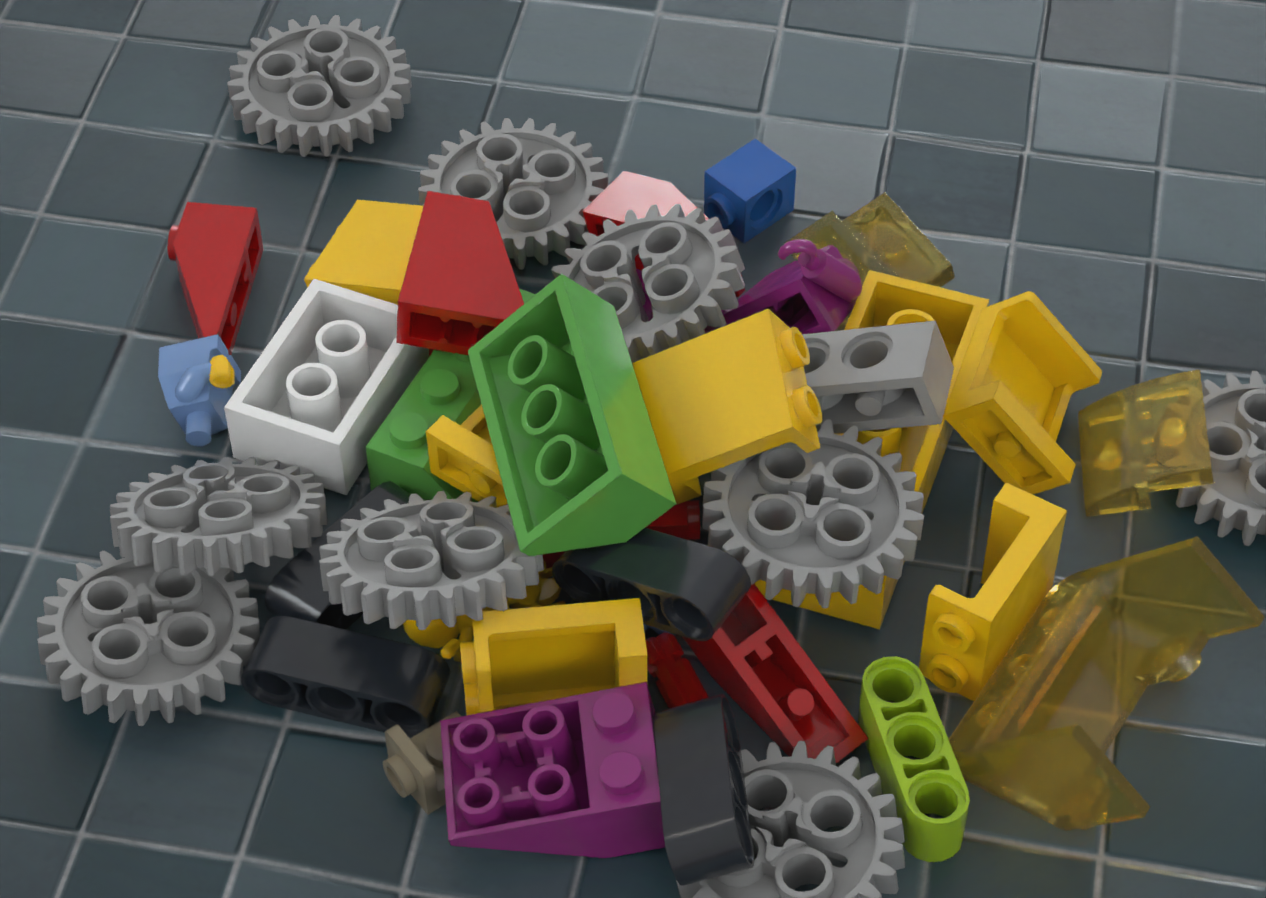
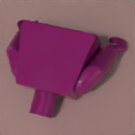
[704,239,862,334]

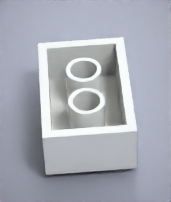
[224,279,429,495]

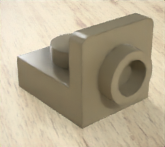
[383,711,461,815]

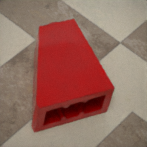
[396,191,524,356]

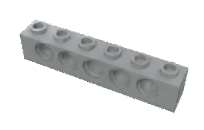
[802,320,954,433]

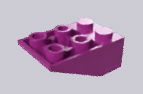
[440,682,665,858]

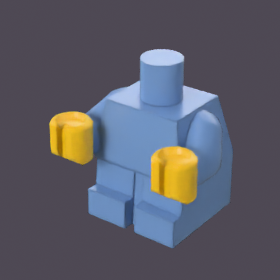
[158,334,241,446]

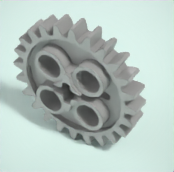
[227,15,412,157]
[418,118,608,269]
[545,204,745,363]
[1158,371,1266,546]
[702,419,924,608]
[110,457,327,576]
[319,491,544,630]
[37,550,260,726]
[676,741,905,898]

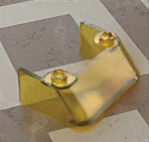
[949,537,1265,831]

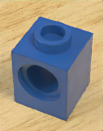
[704,138,796,243]

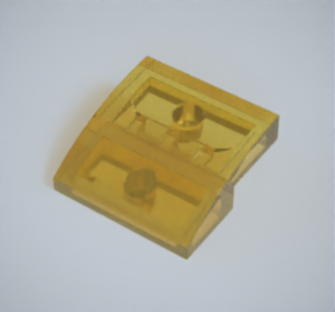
[784,192,955,320]
[1078,369,1214,517]

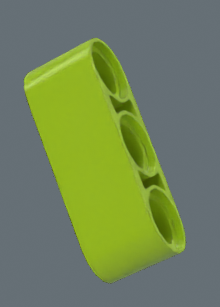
[858,656,970,862]

